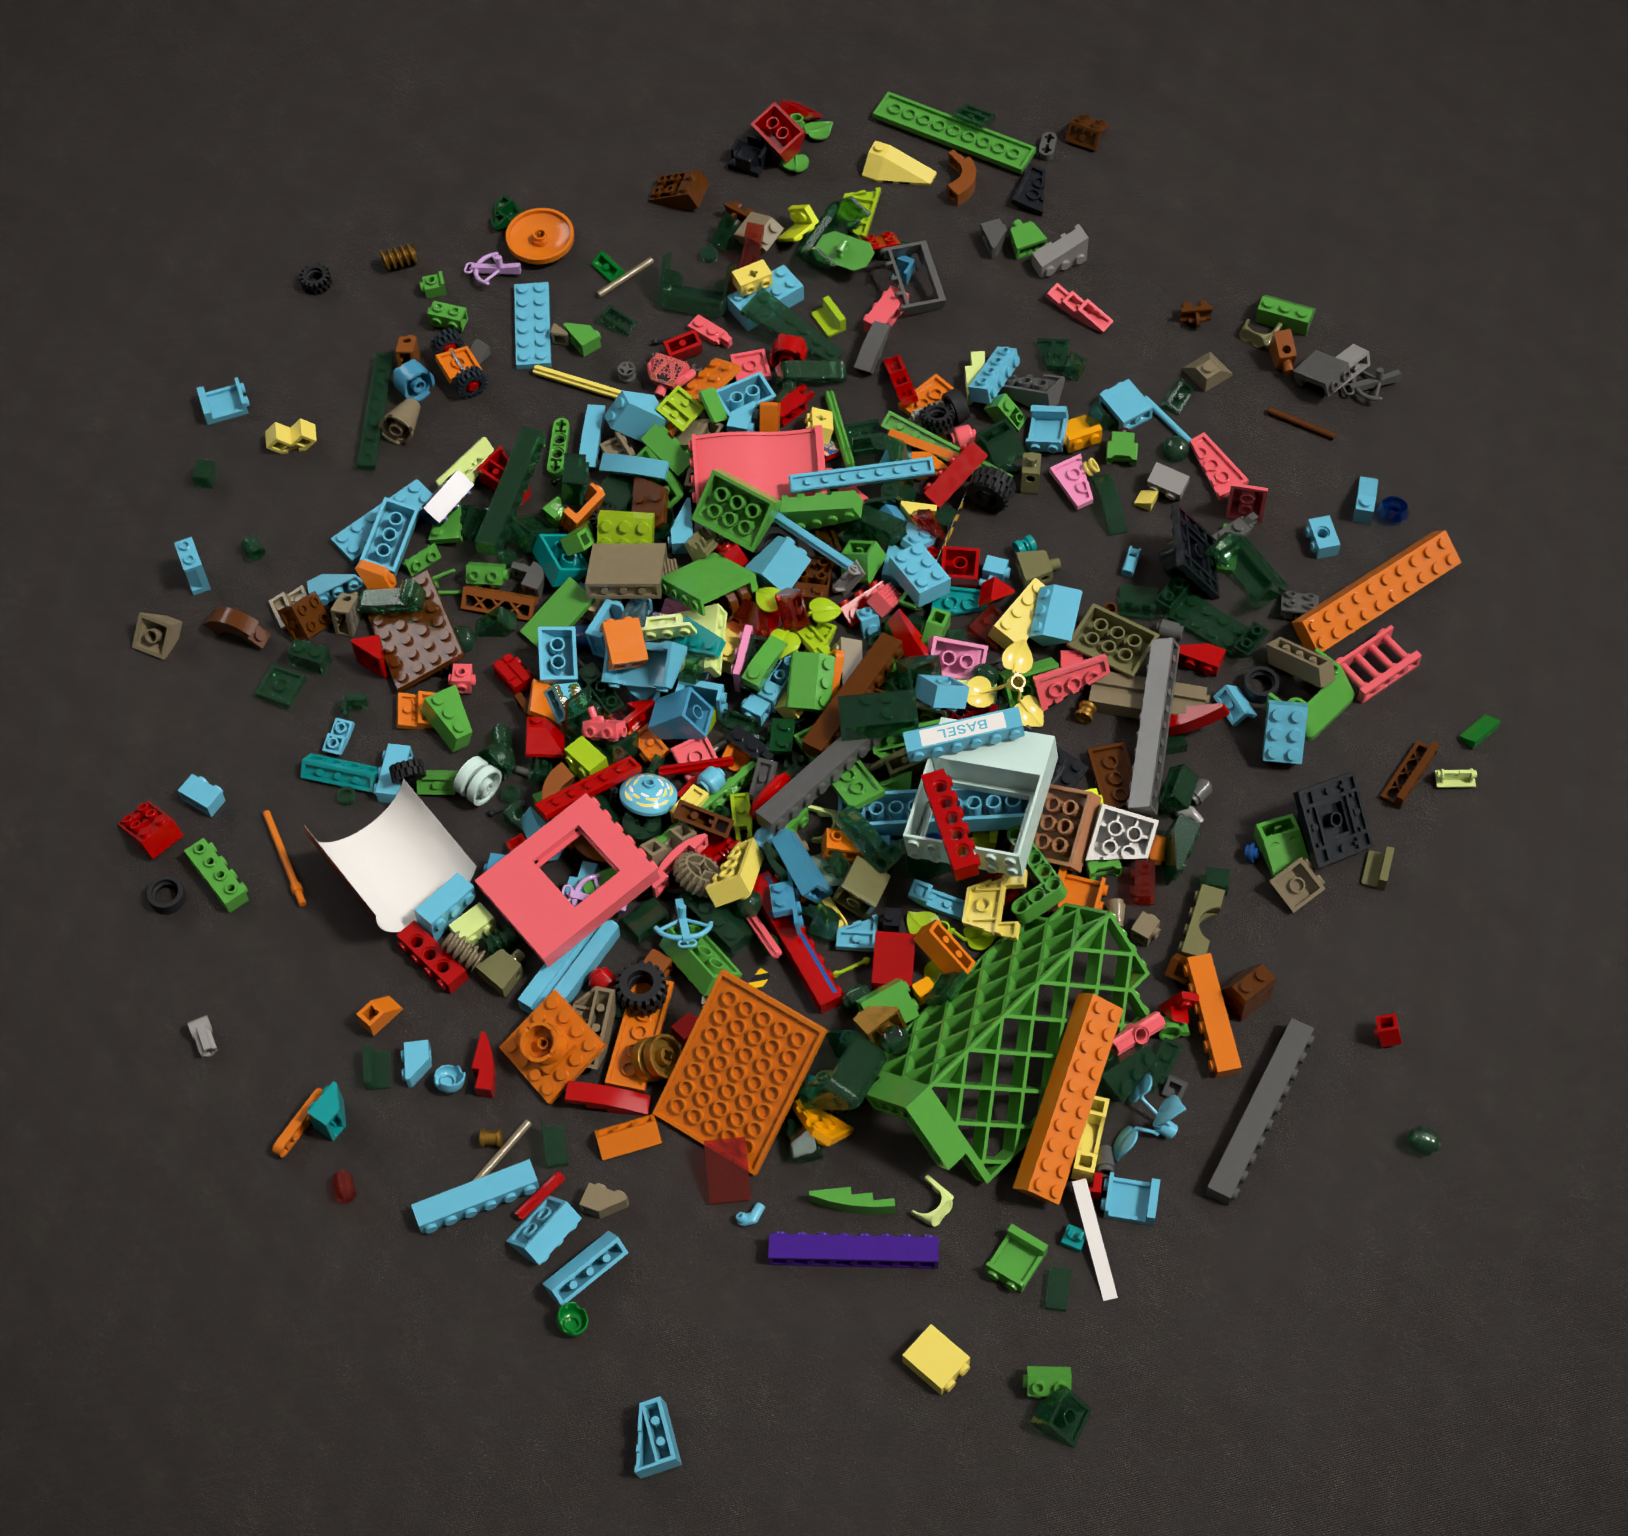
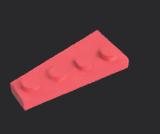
[1189,432,1249,501]

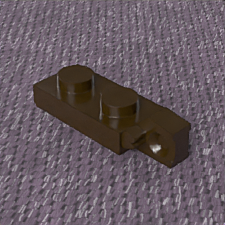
[814,525,842,571]

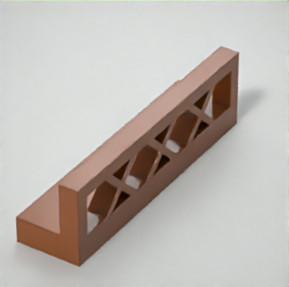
[461,585,539,620]

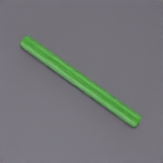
[824,390,855,468]

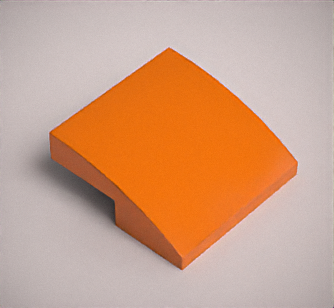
[528,679,562,728]
[396,691,435,729]

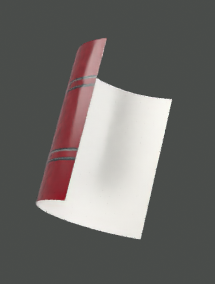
[304,778,476,932]

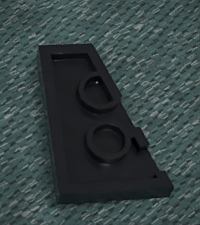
[1011,164,1046,216]

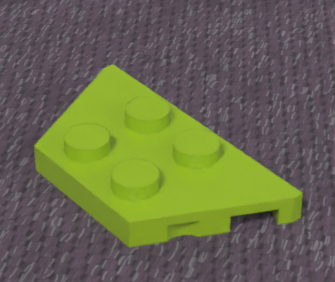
[836,187,881,239]

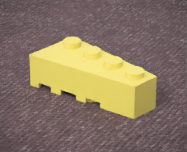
[987,578,1045,649]
[705,837,764,907]

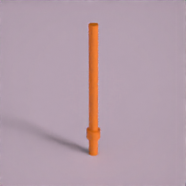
[263,810,307,907]

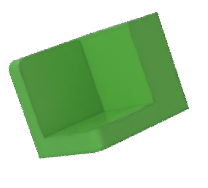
[542,496,565,529]

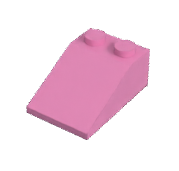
[927,636,988,680]

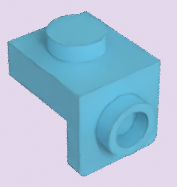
[856,606,881,638]

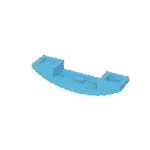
[908,879,965,921]

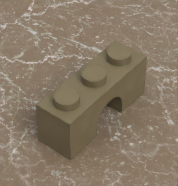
[640,823,697,867]

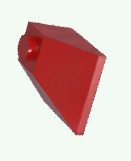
[779,100,822,123]
[526,716,565,758]

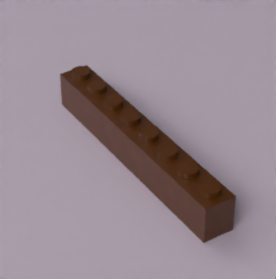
[802,632,904,758]

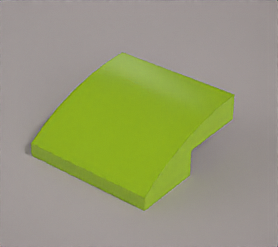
[655,385,705,433]

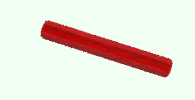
[658,756,734,776]

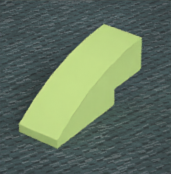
[965,351,985,405]

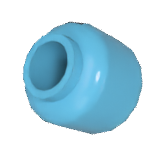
[697,766,726,795]

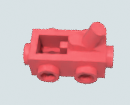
[581,706,627,741]

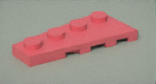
[1033,653,1111,711]

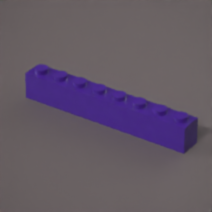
[768,1231,939,1269]

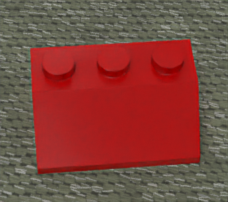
[751,102,806,164]

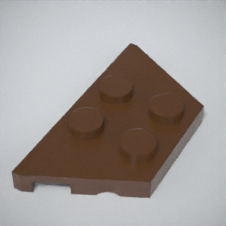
[632,475,669,530]

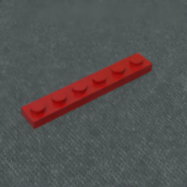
[534,755,642,820]

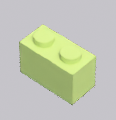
[448,902,497,947]

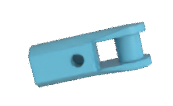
[1121,546,1142,578]

